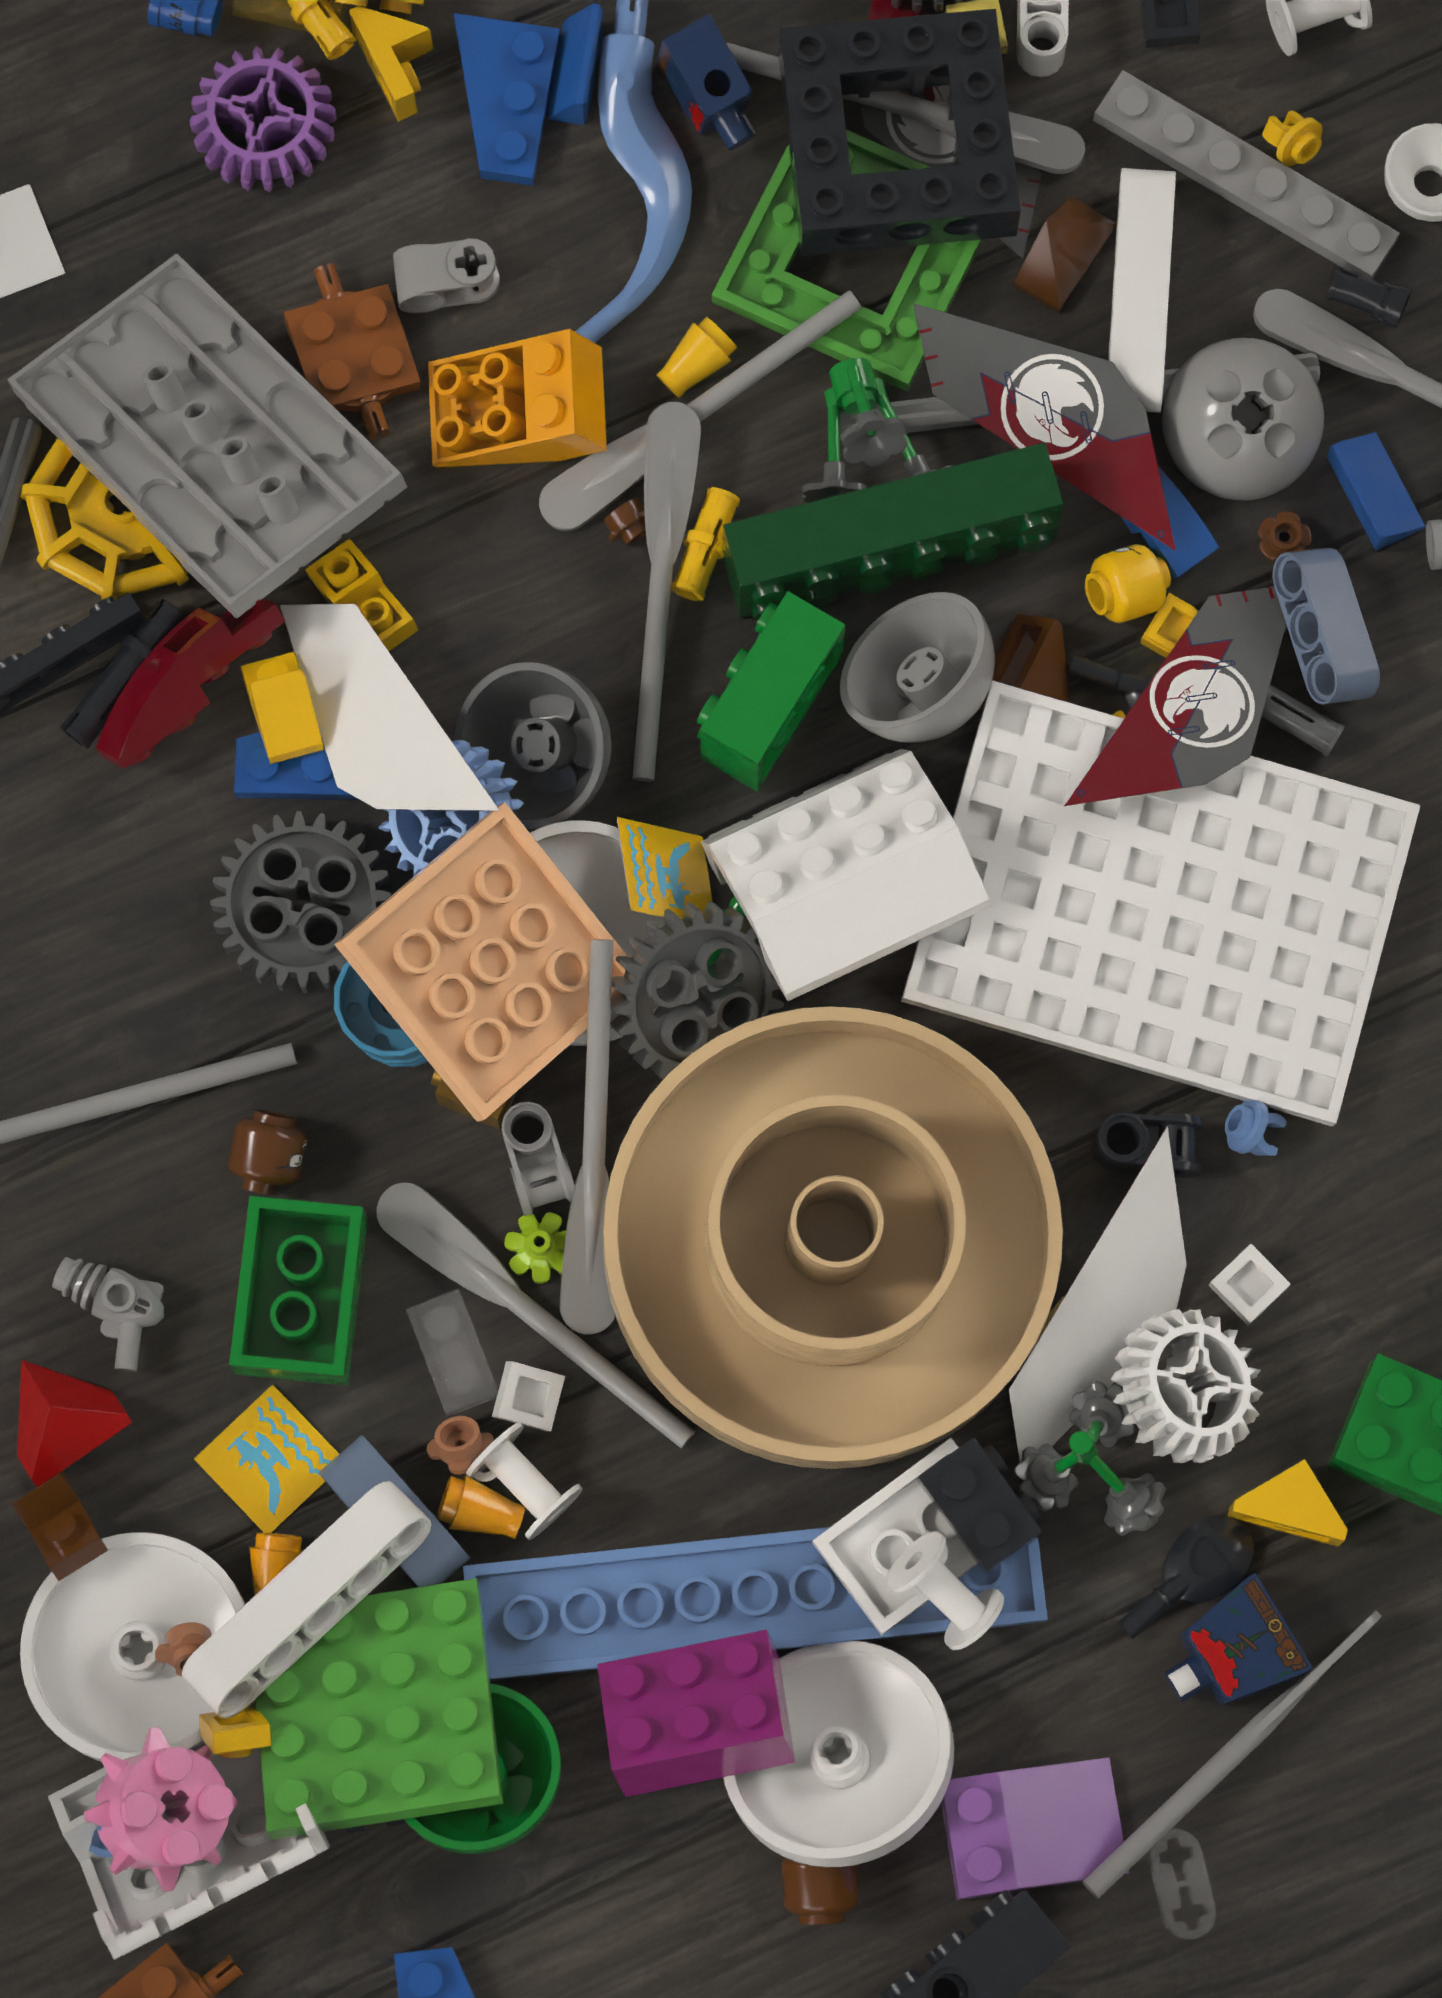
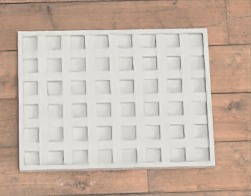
[901,680,1420,1126]

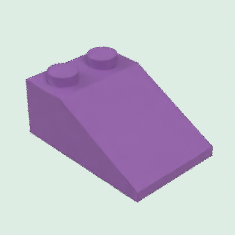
[941,1758,1129,1901]

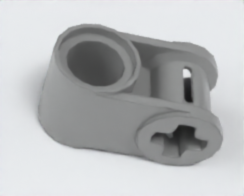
[393,238,500,313]
[502,1102,575,1216]

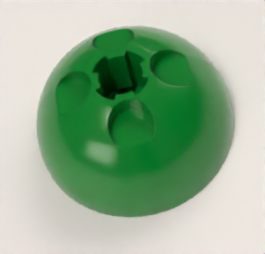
[404,1684,561,1854]

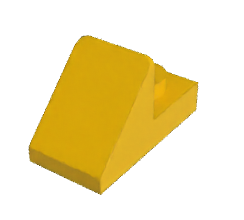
[349,6,433,122]
[241,652,324,764]

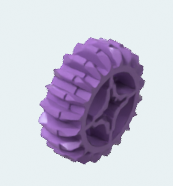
[190,45,336,193]

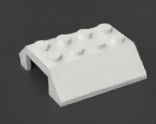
[701,749,991,1001]
[48,1699,330,1959]

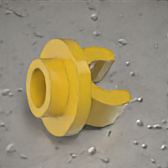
[1262,110,1323,167]

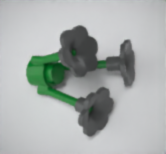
[802,358,954,503]

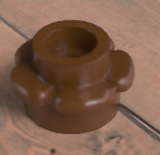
[604,497,646,546]
[1257,511,1312,563]

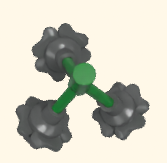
[1013,1380,1166,1536]

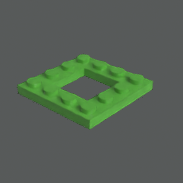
[712,129,984,392]

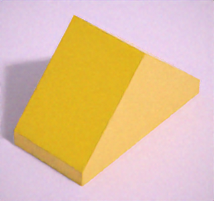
[1227,1459,1348,1547]

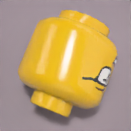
[1085,544,1171,623]

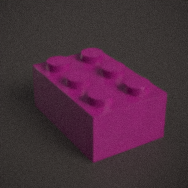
[597,1629,796,1797]

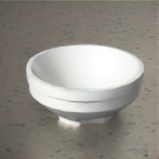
[1384,123,1442,222]

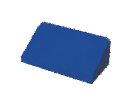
[547,3,604,125]
[1327,432,1425,551]

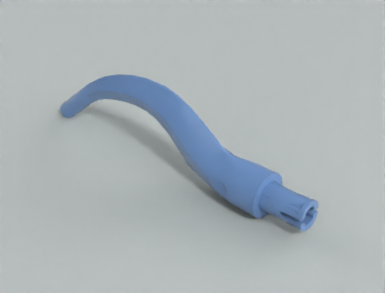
[575,0,692,343]

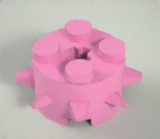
[84,1727,238,1892]

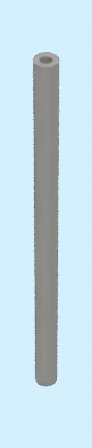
[0,1043,297,1144]

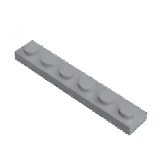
[1093,70,1400,279]

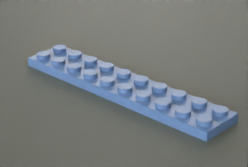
[463,1527,1048,1681]

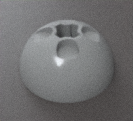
[1162,338,1324,501]
[840,592,995,743]

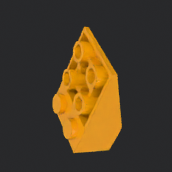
[428,329,607,467]

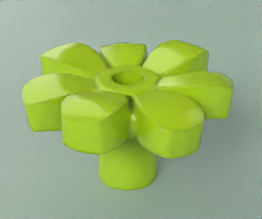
[504,1212,566,1284]

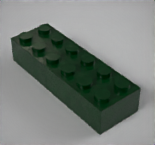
[723,442,1063,621]

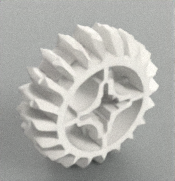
[1110,1309,1263,1463]

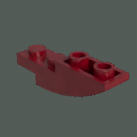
[96,598,286,769]

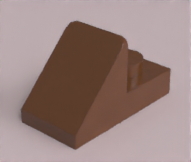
[11,1472,108,1581]

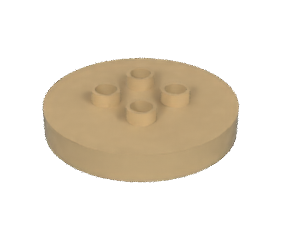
[603,1006,1063,1469]

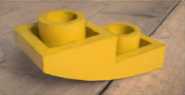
[305,538,419,651]

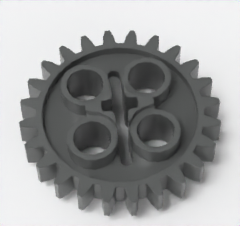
[210,811,392,993]
[610,902,784,1079]

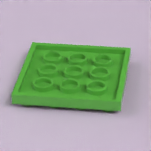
[256,1578,503,1840]

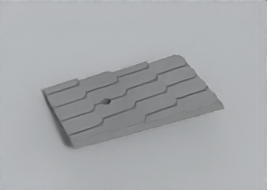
[7,253,407,618]

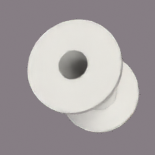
[1266,0,1372,56]
[466,1422,583,1540]
[886,1531,1004,1650]

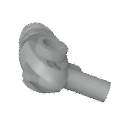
[52,1257,164,1372]

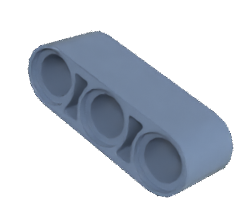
[1272,548,1380,704]
[318,1435,470,1587]

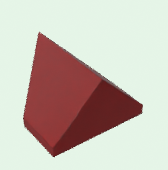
[17,1359,133,1487]

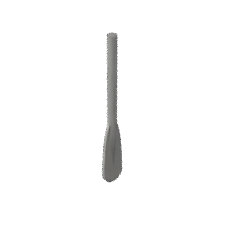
[727,43,1085,174]
[1253,289,1442,408]
[539,290,862,531]
[632,402,701,781]
[560,939,616,1334]
[377,1182,696,1449]
[1082,1610,1382,1899]

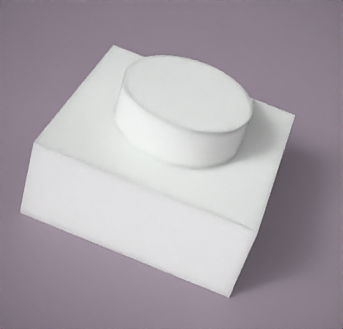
[1208,1244,1291,1326]
[492,1361,565,1431]

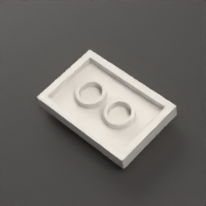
[812,1438,977,1636]

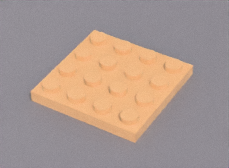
[334,802,628,1122]

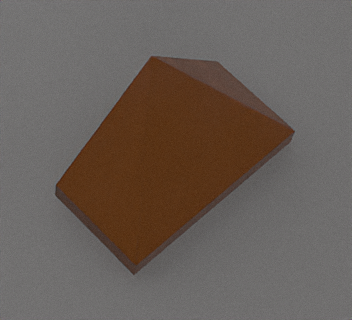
[1013,197,1117,313]
[976,613,1070,714]

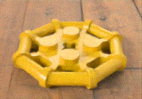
[20,438,189,600]

